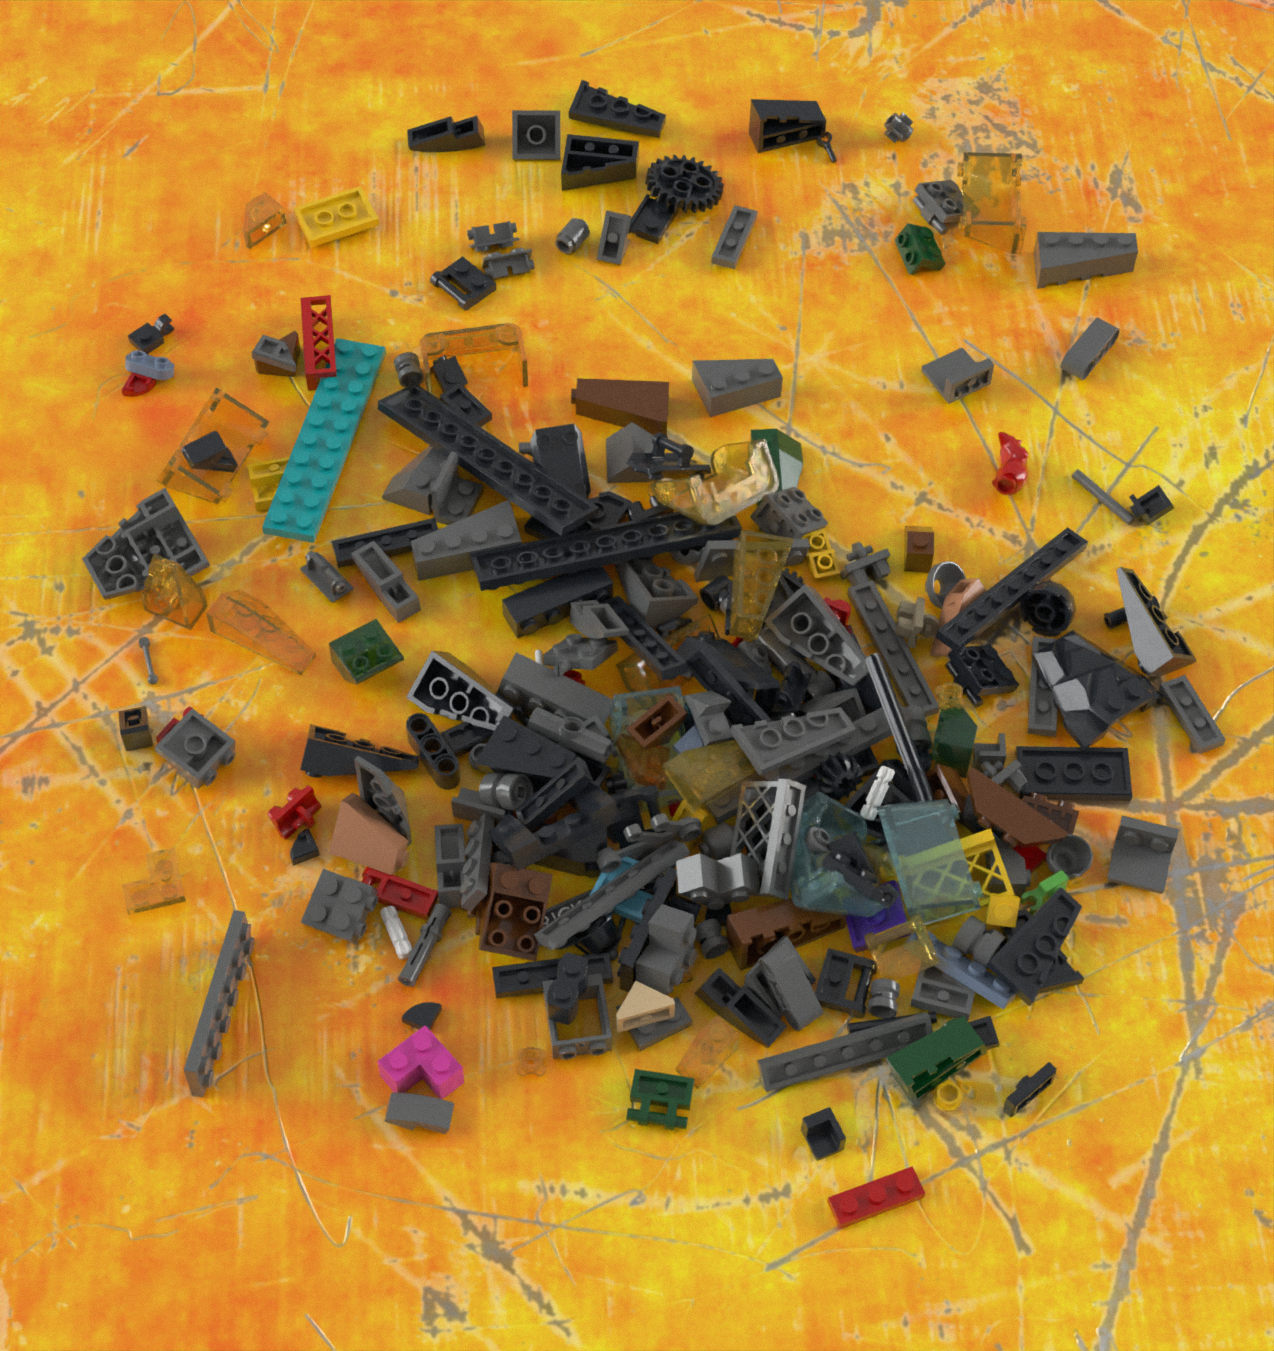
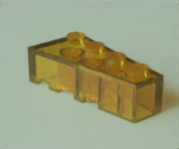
[730,530,794,640]

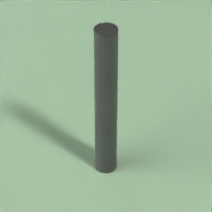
[1072,469,1135,525]

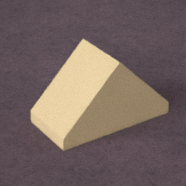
[616,981,675,1033]

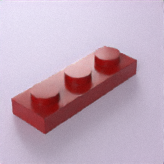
[827,1166,925,1229]

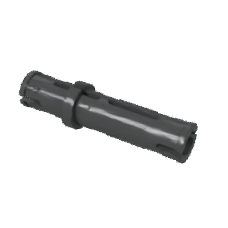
[397,904,452,987]

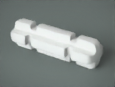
[860,766,895,821]
[380,905,413,959]

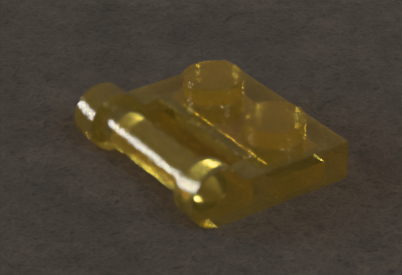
[864,914,940,981]

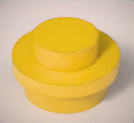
[932,1082,963,1112]

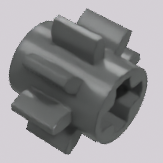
[884,112,913,143]

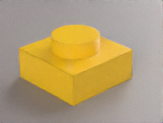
[985,893,1020,928]

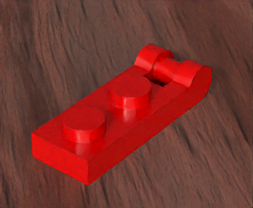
[362,867,438,920]

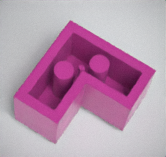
[378,1025,464,1099]

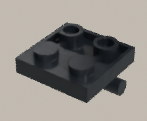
[945,644,1019,708]

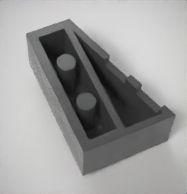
[692,359,783,417]

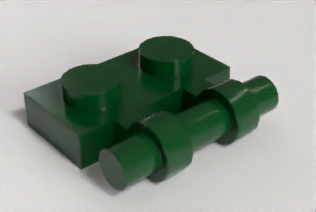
[626,1069,695,1131]

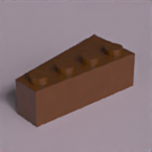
[726,887,847,971]

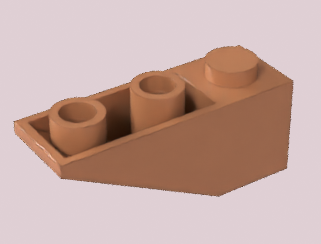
[930,578,987,657]

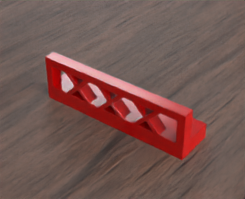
[300,295,337,391]

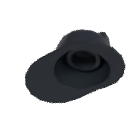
[557,909,622,955]

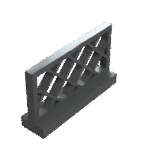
[730,779,806,900]

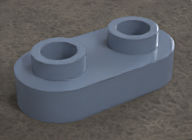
[125,350,174,380]

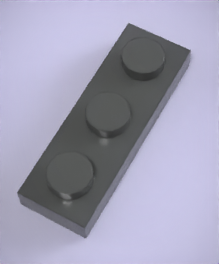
[711,205,758,269]
[1159,675,1226,754]

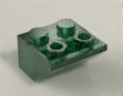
[329,619,404,685]
[931,696,977,778]

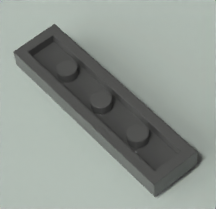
[1027,636,1057,737]
[460,813,495,912]

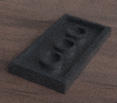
[1015,746,1133,801]

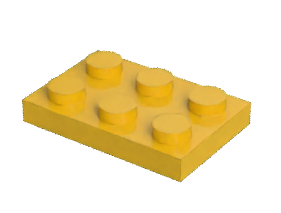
[293,186,379,248]

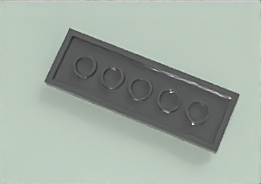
[184,910,254,1097]

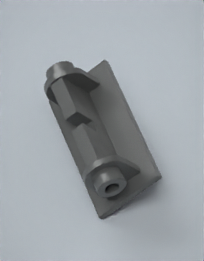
[467,221,519,252]
[482,248,535,280]
[300,551,354,603]

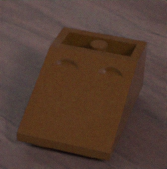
[479,863,553,961]

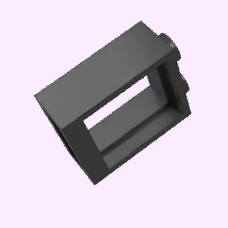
[543,974,612,1060]

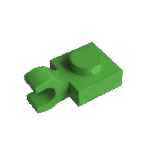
[1020,870,1069,916]

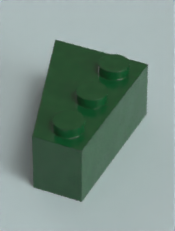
[886,1016,987,1104]

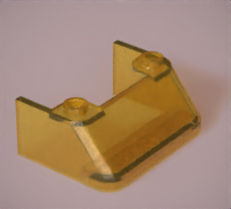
[419,323,528,394]

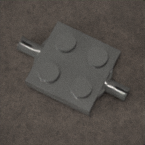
[543,634,618,676]

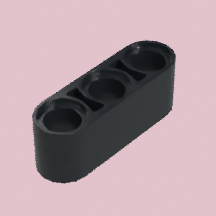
[406,713,460,790]

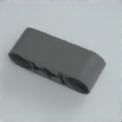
[1060,317,1120,380]
[758,943,823,1032]

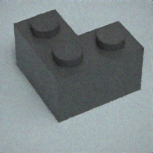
[676,853,760,910]
[635,904,697,995]

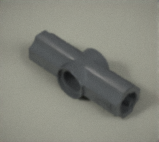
[527,707,614,764]

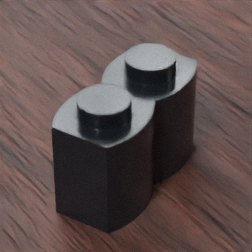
[547,952,588,1025]

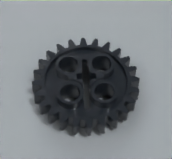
[645,155,724,214]

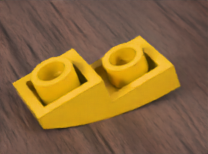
[801,529,841,580]

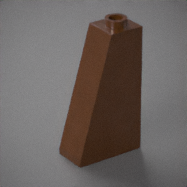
[571,378,669,435]

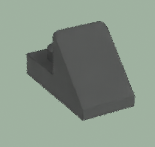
[597,211,631,264]
[685,691,733,747]

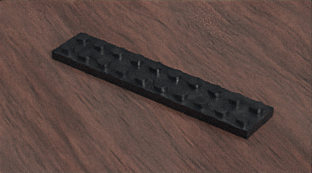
[377,383,599,536]
[470,501,743,591]

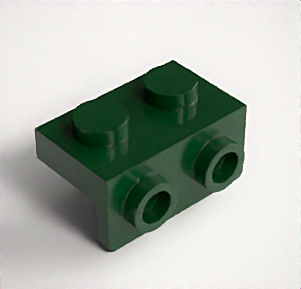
[895,223,946,275]

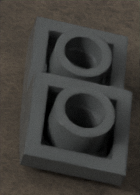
[384,1093,454,1134]

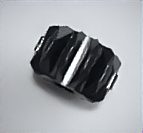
[814,751,863,801]

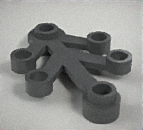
[596,814,702,873]

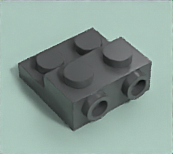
[155,708,236,789]
[301,869,378,944]

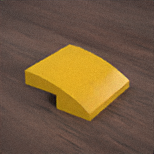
[247,457,290,511]

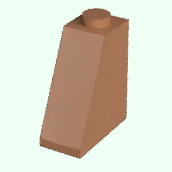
[329,793,409,875]

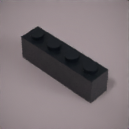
[502,567,613,638]

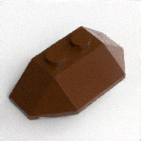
[967,767,1068,848]

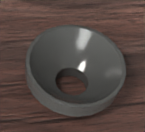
[925,561,966,610]

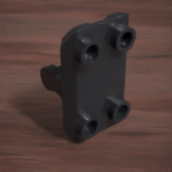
[530,424,591,499]
[627,432,712,480]

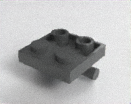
[913,180,979,235]

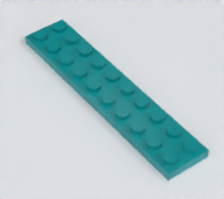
[262,338,386,543]

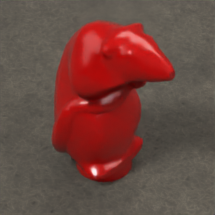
[992,432,1029,495]

